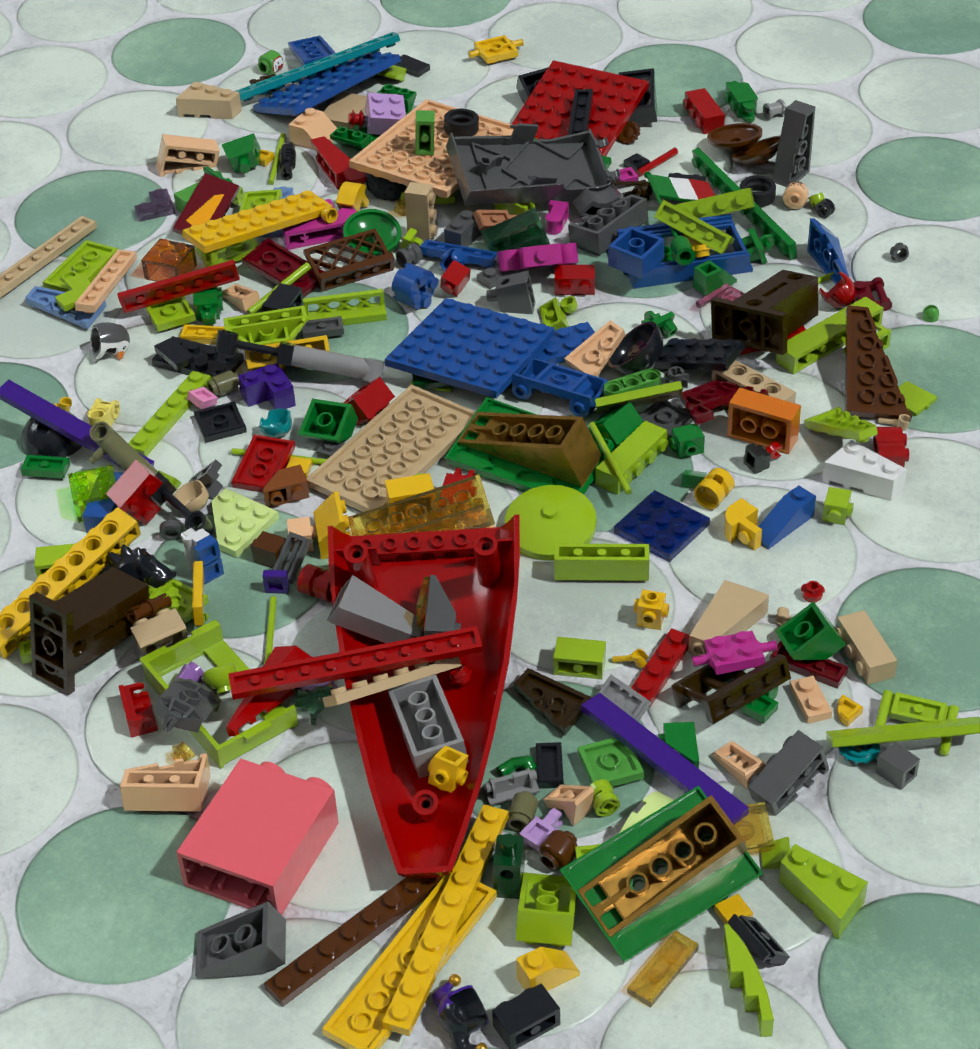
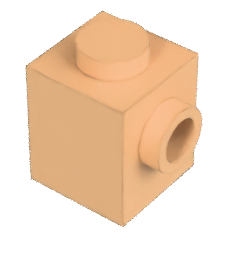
[287,517,317,553]

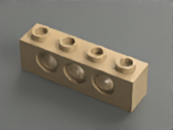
[712,360,796,403]

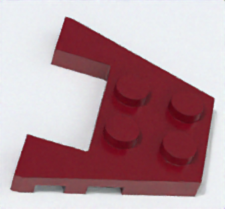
[680,380,769,425]

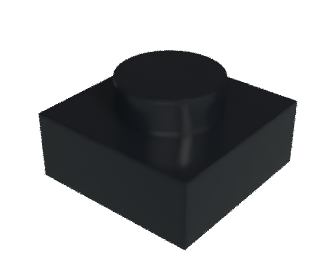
[624,153,650,172]

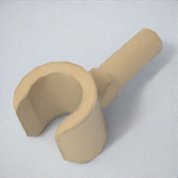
[878,414,911,431]
[776,607,792,626]

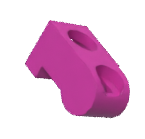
[545,200,569,235]

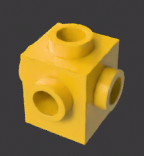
[633,589,670,630]
[428,745,469,793]

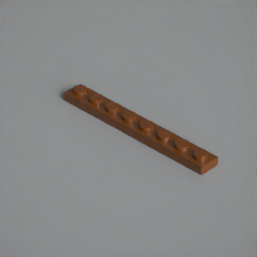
[264,876,444,1007]

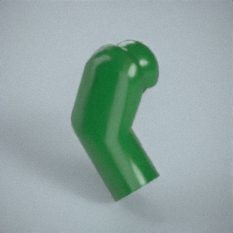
[496,755,536,777]

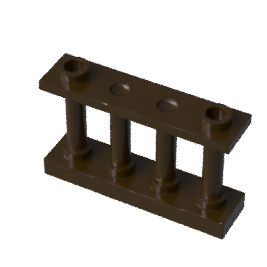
[671,654,791,724]

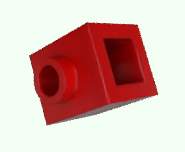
[440,260,471,297]

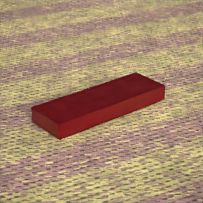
[770,641,848,689]

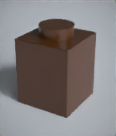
[251,531,289,568]

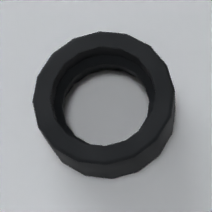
[444,108,479,137]
[740,175,776,207]

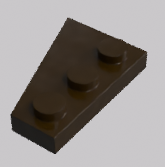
[514,668,591,736]

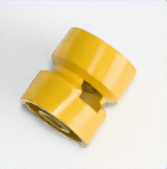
[694,468,735,510]

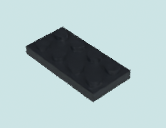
[152,336,245,377]
[653,338,745,371]

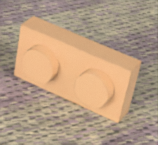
[789,676,832,724]

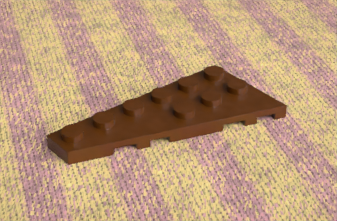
[845,305,912,421]

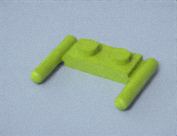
[874,690,959,756]

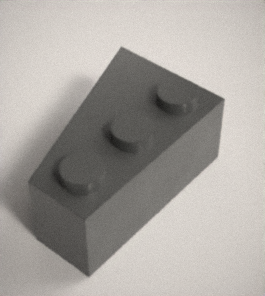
[748,730,829,816]

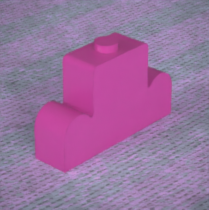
[282,199,357,250]
[497,243,579,272]

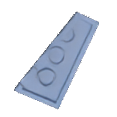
[25,286,106,329]

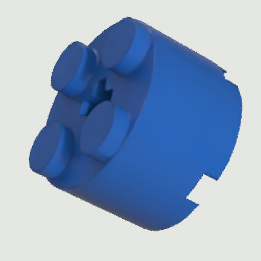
[391,263,438,309]

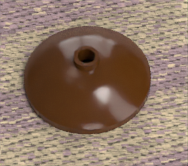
[707,123,763,153]
[732,135,781,166]

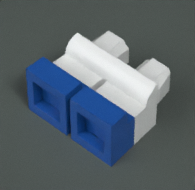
[181,528,224,584]

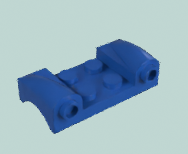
[512,357,608,417]

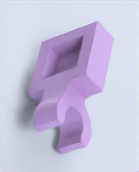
[519,808,563,852]

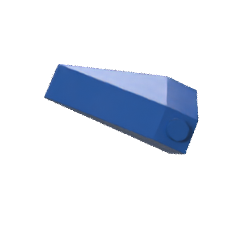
[807,218,849,285]

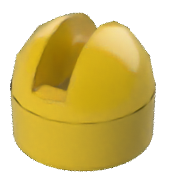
[321,207,338,223]

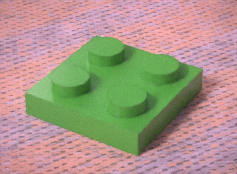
[578,737,644,787]

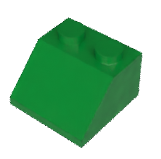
[298,398,358,443]
[588,402,644,449]
[775,601,846,660]

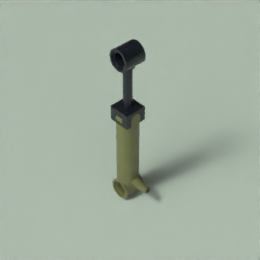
[88,421,214,536]

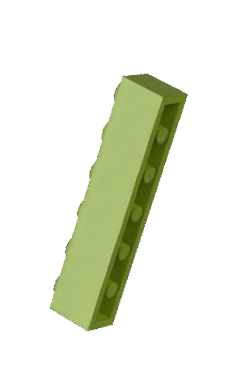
[776,297,884,375]

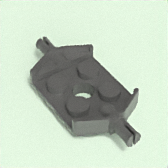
[153,678,221,733]

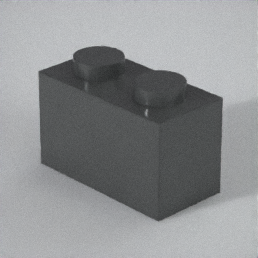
[444,210,481,247]

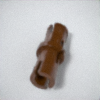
[126,593,172,623]

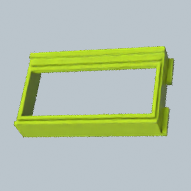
[139,619,299,769]

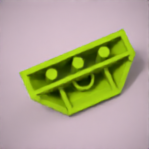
[223,305,308,345]

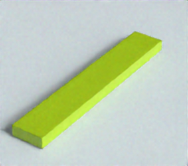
[826,717,980,748]

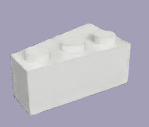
[822,440,907,501]

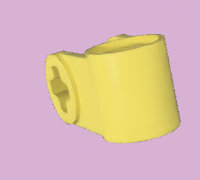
[87,398,120,426]

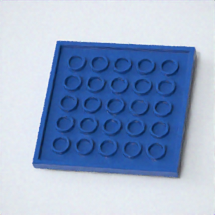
[385,298,555,399]

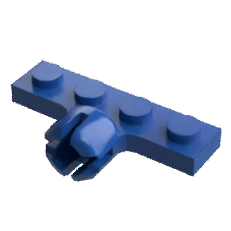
[420,239,498,271]

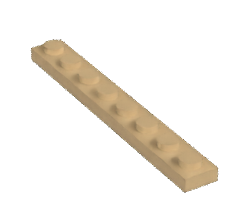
[0,216,97,298]

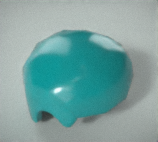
[259,408,292,438]

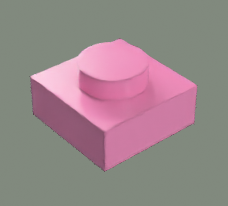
[187,387,218,409]

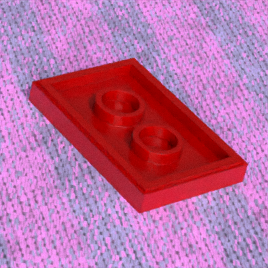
[231,434,296,493]

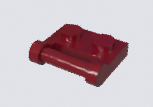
[852,277,892,311]

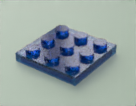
[614,490,710,562]

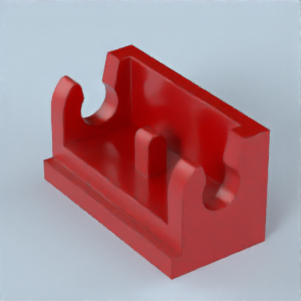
[118,683,158,738]

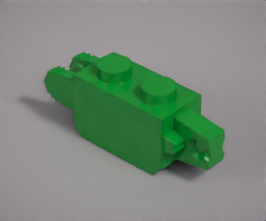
[724,81,758,123]
[193,286,223,325]

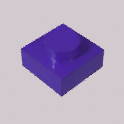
[262,570,289,594]

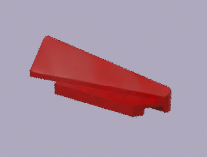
[310,136,367,190]

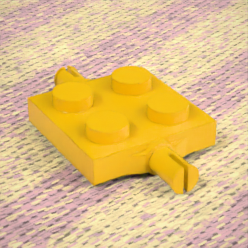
[468,35,524,64]

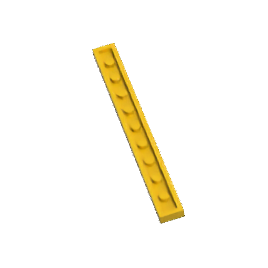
[382,804,509,1037]

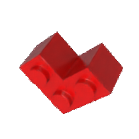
[106,460,163,525]

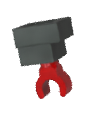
[743,442,782,474]

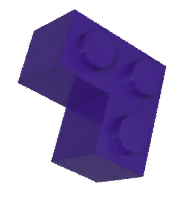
[238,363,296,409]

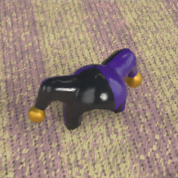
[432,974,489,1049]

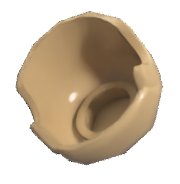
[174,480,209,512]

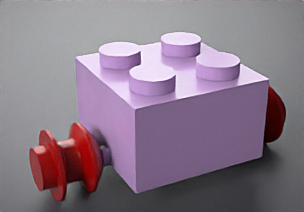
[348,93,408,135]

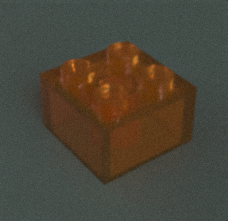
[141,239,197,282]

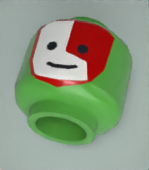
[258,50,283,75]

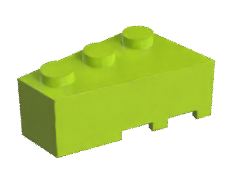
[779,844,868,939]

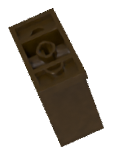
[711,270,818,355]
[29,567,149,695]

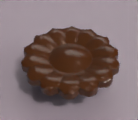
[618,121,641,145]

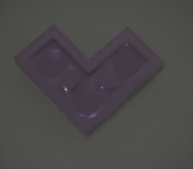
[134,188,176,222]

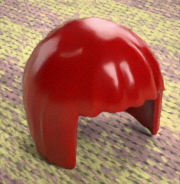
[819,272,855,308]

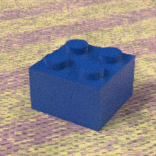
[608,226,665,279]

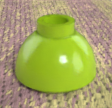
[202,664,236,694]

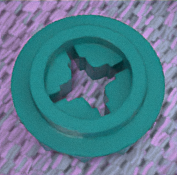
[839,743,880,766]

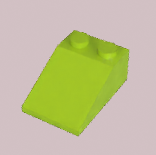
[515,872,576,947]

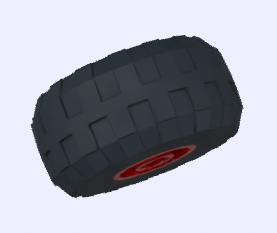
[365,172,407,201]

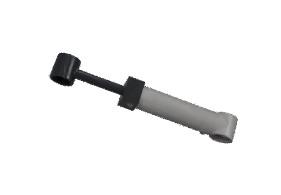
[215,330,384,382]

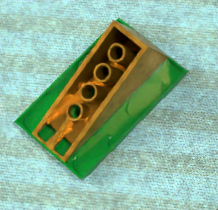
[445,397,615,494]
[560,786,764,963]

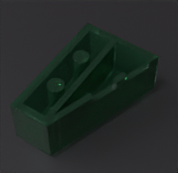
[481,208,550,252]

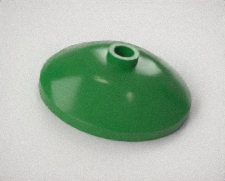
[343,209,401,256]

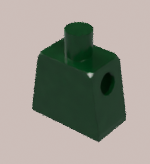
[493,834,526,899]

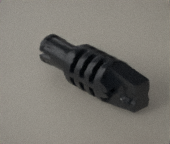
[279,142,296,180]

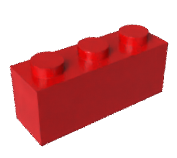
[682,88,725,134]

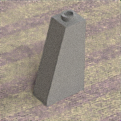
[327,575,425,643]

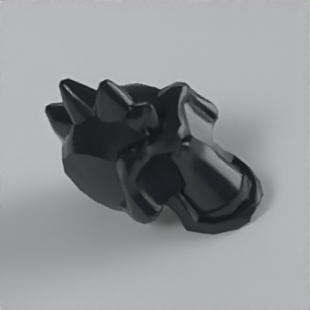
[102,544,177,582]

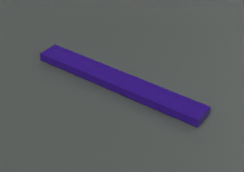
[0,379,154,468]
[581,693,749,825]

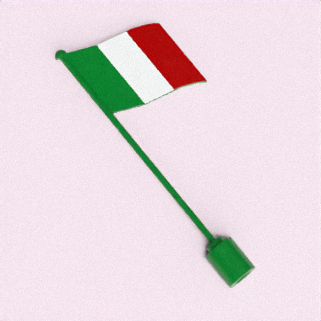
[644,171,715,265]

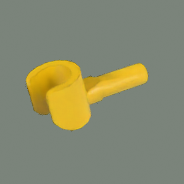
[54,397,72,411]
[612,648,649,668]

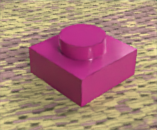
[616,167,639,187]

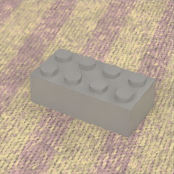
[387,674,469,778]

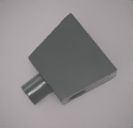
[486,271,536,314]

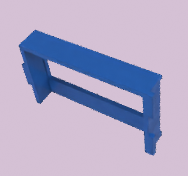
[617,214,753,289]

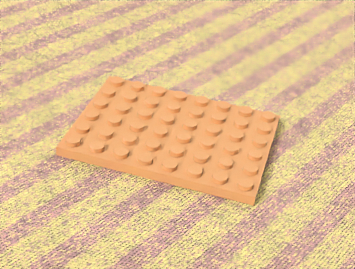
[349,99,514,198]

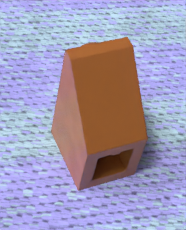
[263,465,310,508]

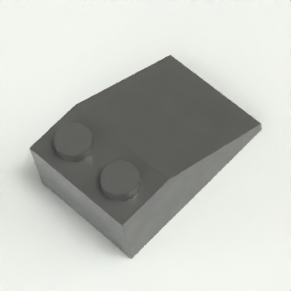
[424,575,461,663]
[195,901,286,979]

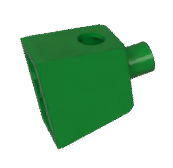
[222,133,261,173]

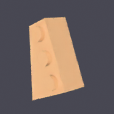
[156,134,220,177]
[120,753,210,812]

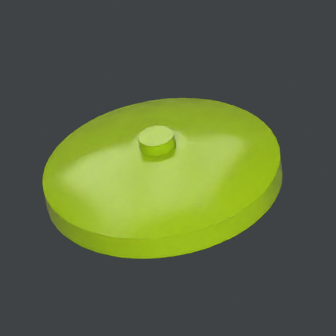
[505,485,597,561]

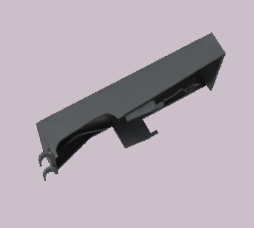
[446,123,621,205]

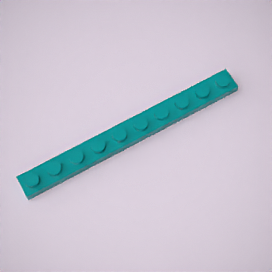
[236,32,400,102]

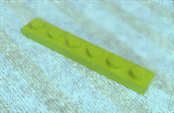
[129,371,211,457]

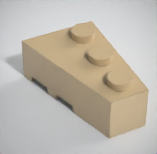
[176,82,242,119]

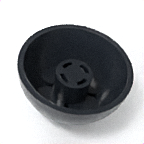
[608,321,663,375]
[21,409,82,457]

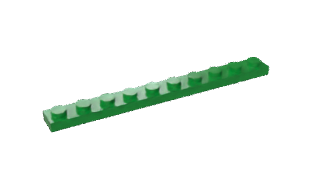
[692,147,797,261]

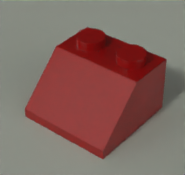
[343,376,395,426]

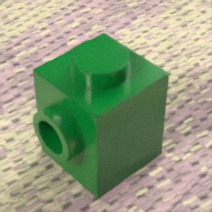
[669,423,705,459]

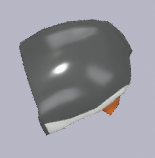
[90,322,130,361]

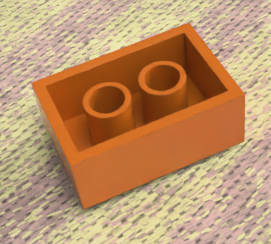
[727,388,801,455]

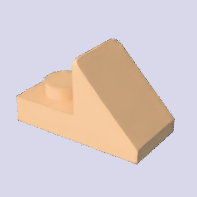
[543,785,594,826]

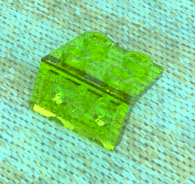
[68,465,116,522]

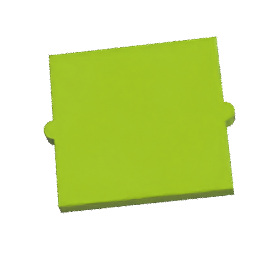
[899,381,938,416]

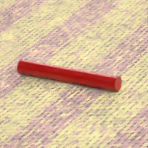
[636,147,678,177]

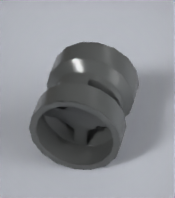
[395,243,423,268]

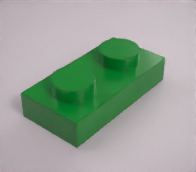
[20,455,71,479]

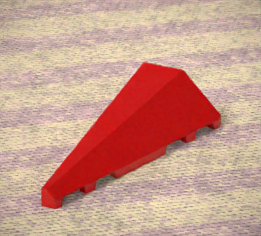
[226,646,312,736]

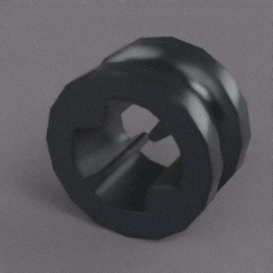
[815,198,835,218]

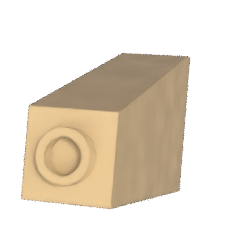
[688,580,769,656]

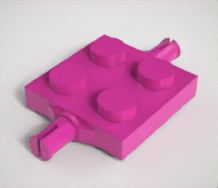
[692,631,777,675]

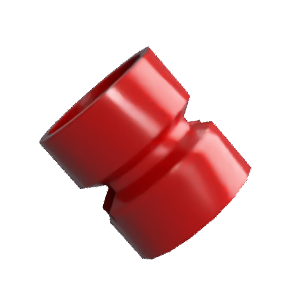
[297,564,332,602]

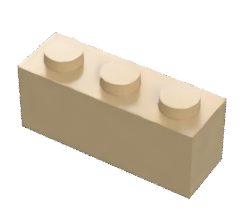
[404,182,438,243]
[835,610,897,685]

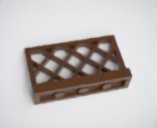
[303,228,395,292]

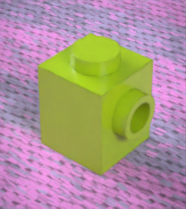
[822,487,854,525]

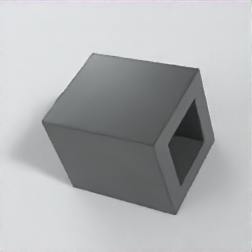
[876,742,920,790]

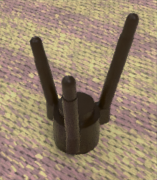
[614,180,653,201]

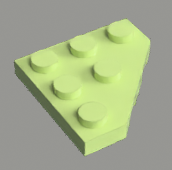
[211,488,279,558]

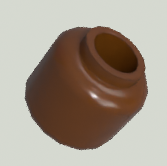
[539,830,578,870]

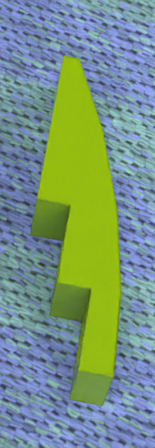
[723,924,774,1037]

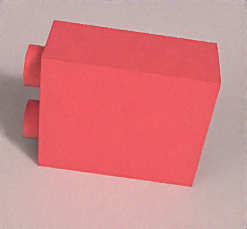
[176,758,339,915]

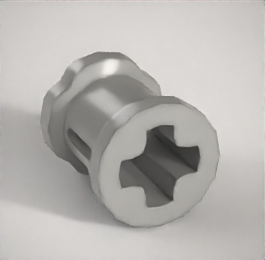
[763,99,786,119]

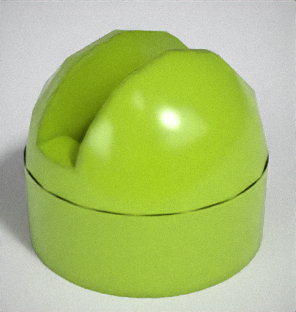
[808,192,825,208]
[560,296,578,314]

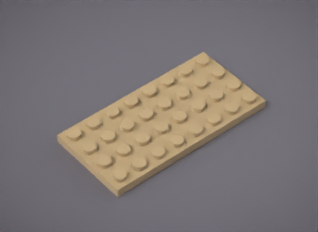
[306,385,476,518]

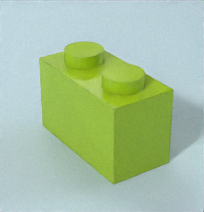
[553,637,606,680]

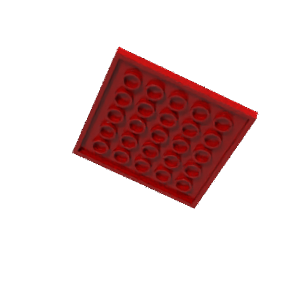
[512,60,649,156]

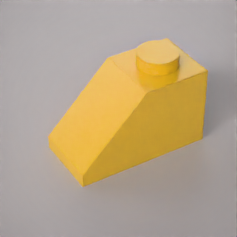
[516,947,580,991]

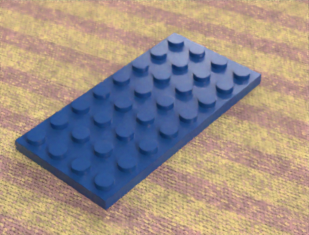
[253,52,401,116]

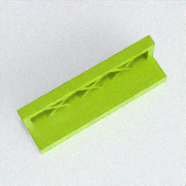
[654,200,735,254]
[303,289,387,326]

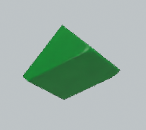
[681,470,707,489]

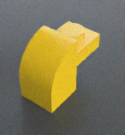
[336,181,369,212]
[724,498,762,550]

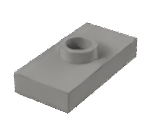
[597,674,652,722]

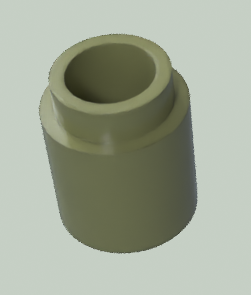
[207,370,239,397]
[508,791,539,832]

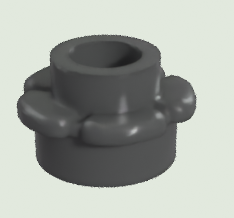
[890,242,909,262]

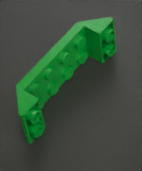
[330,84,417,151]

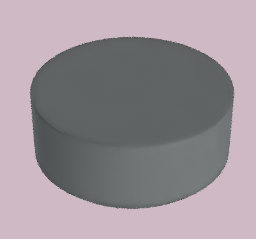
[159,520,183,541]

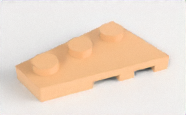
[565,320,625,377]

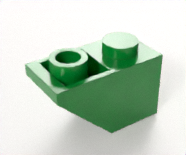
[693,260,737,296]

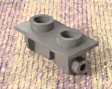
[482,768,540,806]

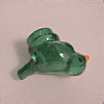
[295,684,335,725]

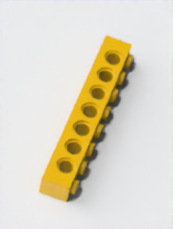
[0,507,141,659]

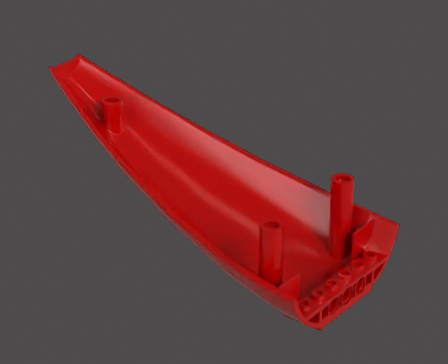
[327,514,520,879]

